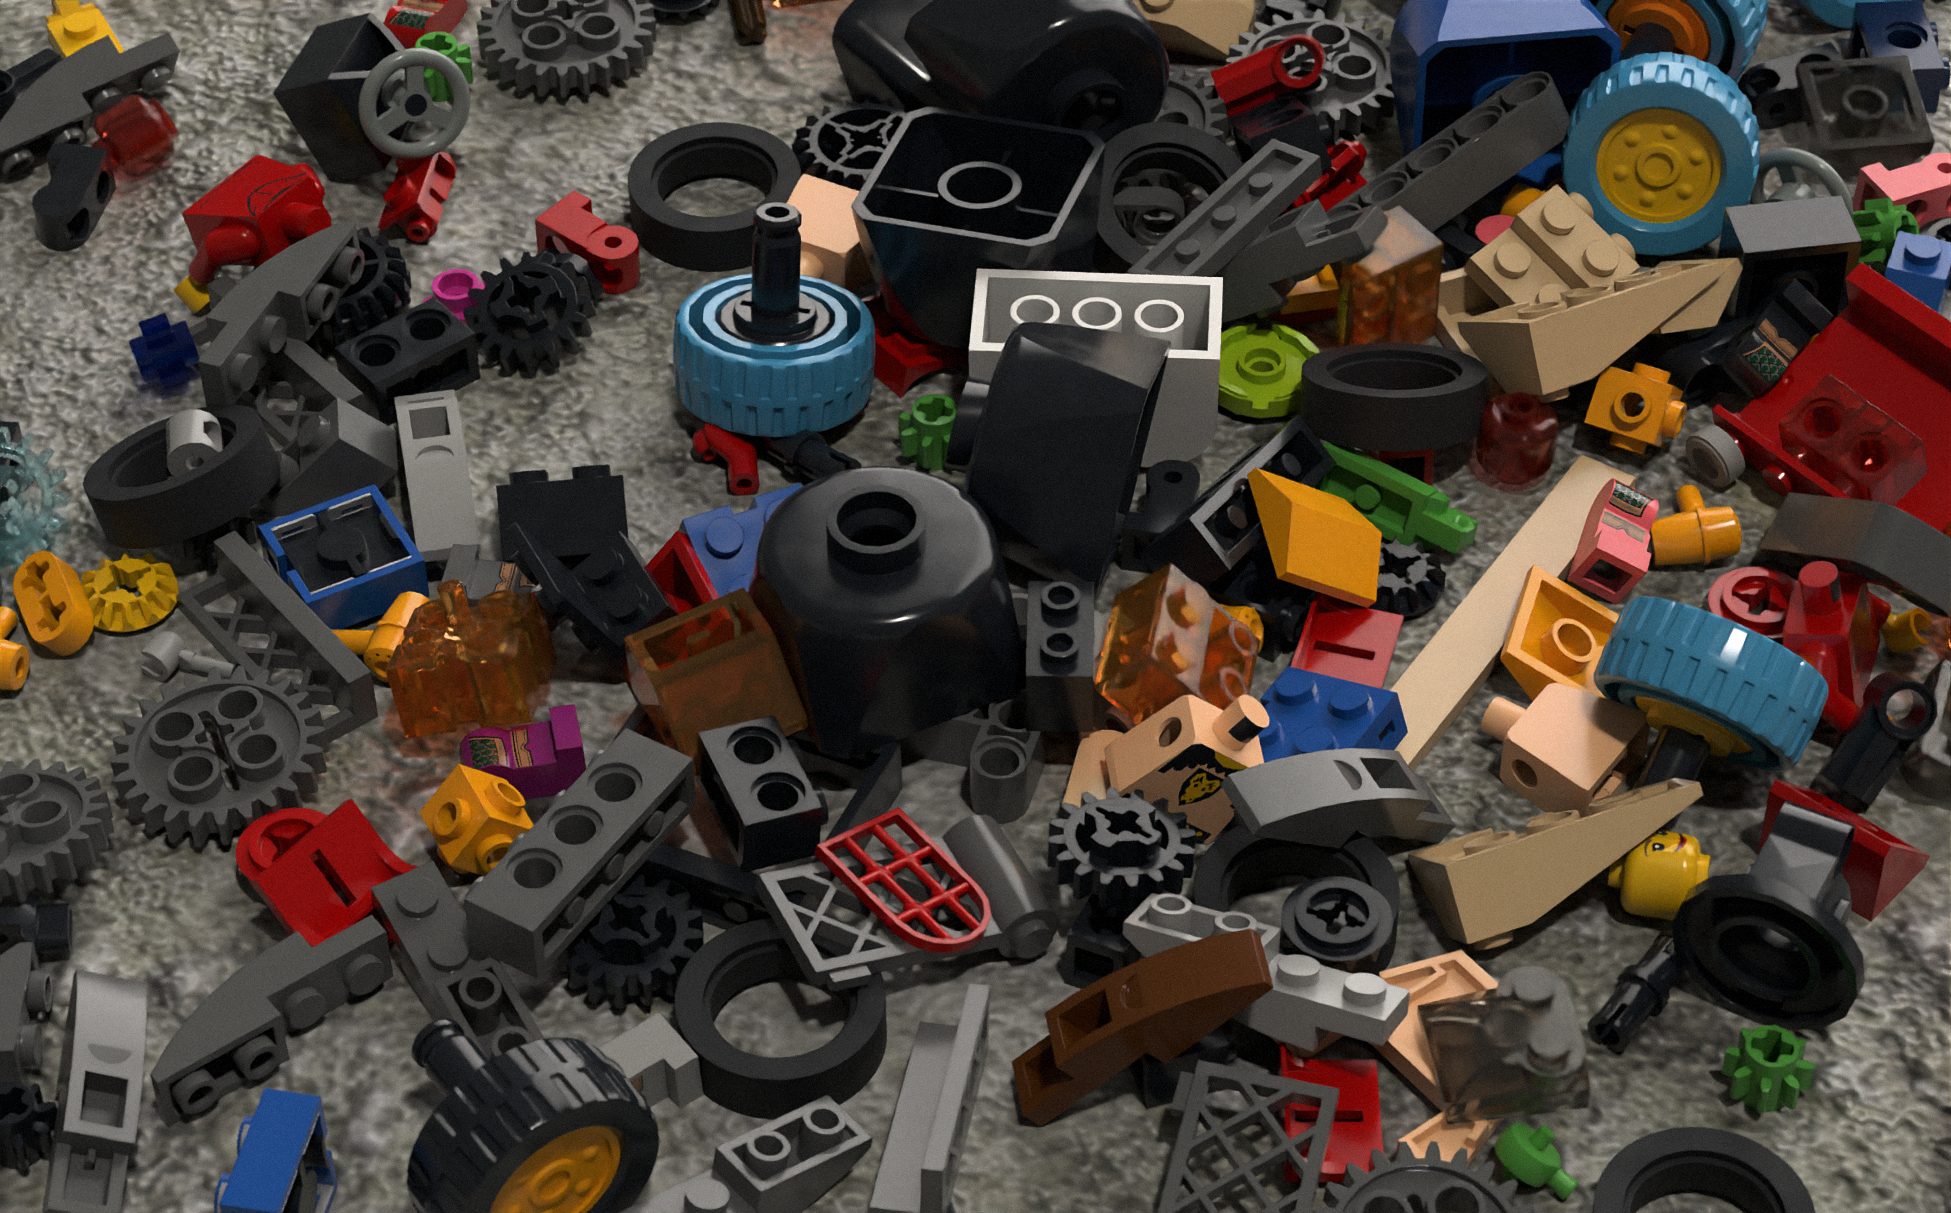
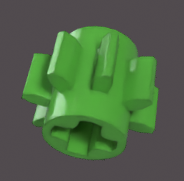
[415,32,474,102]
[1853,197,1919,272]
[898,394,958,470]
[1722,1024,1815,1113]

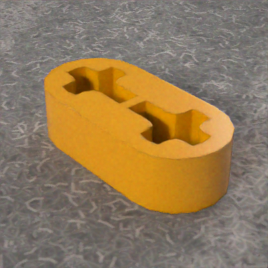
[12,550,94,656]

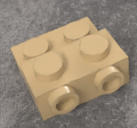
[1464,184,1640,308]

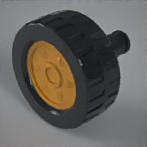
[407,1019,659,1213]

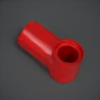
[1211,34,1326,116]

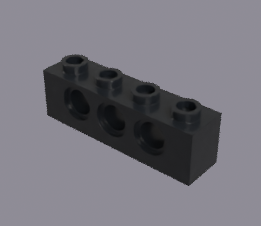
[1139,415,1337,604]

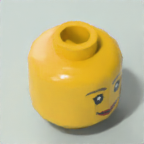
[1608,829,1711,921]

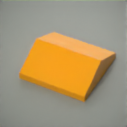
[1247,468,1382,608]
[1500,564,1620,701]

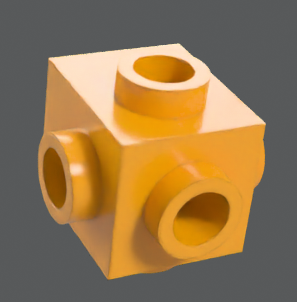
[1584,362,1687,455]
[419,764,534,876]

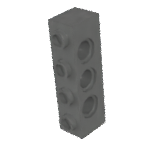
[464,728,696,979]

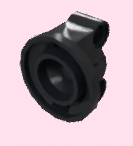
[1671,800,1865,1030]

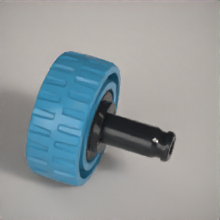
[673,202,875,437]

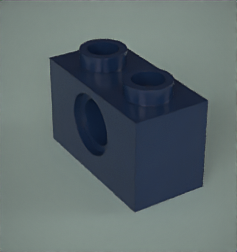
[1848,0,1950,115]

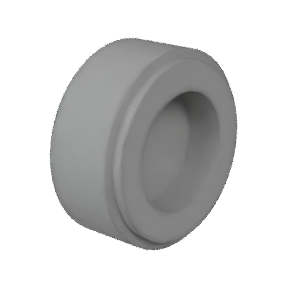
[1686,424,1745,488]

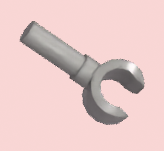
[141,631,236,681]

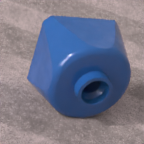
[1390,0,1622,198]

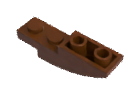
[1012,928,1274,1127]

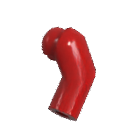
[692,422,760,496]

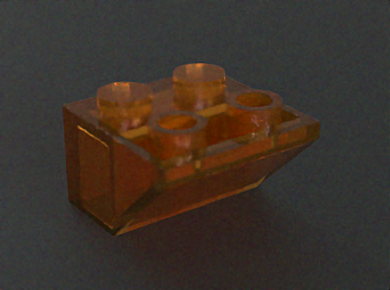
[1336,205,1444,348]
[1094,563,1260,725]
[624,587,808,776]

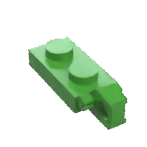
[1313,442,1479,554]

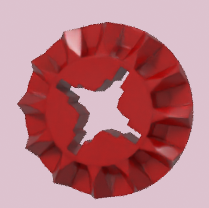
[1707,567,1797,642]
[236,808,333,892]

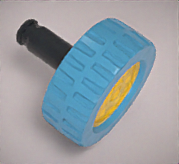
[1561,52,1760,256]
[1594,596,1829,831]

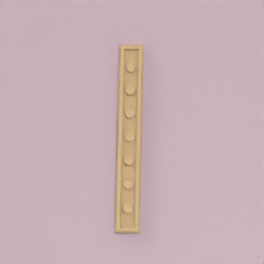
[1390,454,1636,772]

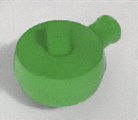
[1494,1122,1578,1200]

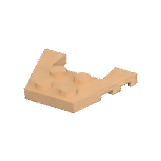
[1271,950,1556,1168]

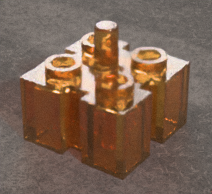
[385,579,557,739]

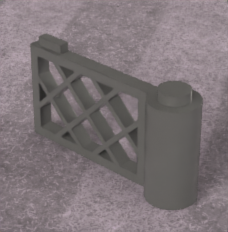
[755,814,1059,992]
[1158,1060,1340,1213]

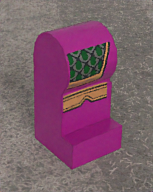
[459,704,586,800]

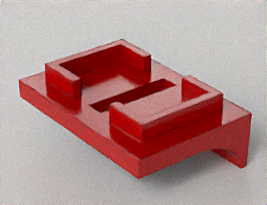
[861,295,969,397]
[1290,591,1404,689]
[250,799,417,947]
[1277,1042,1384,1182]

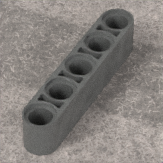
[1326,71,1570,283]

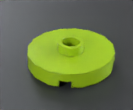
[1218,323,1320,418]

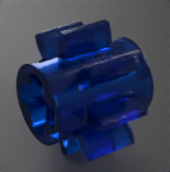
[128,313,200,390]

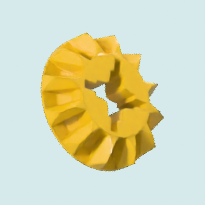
[81,551,179,632]

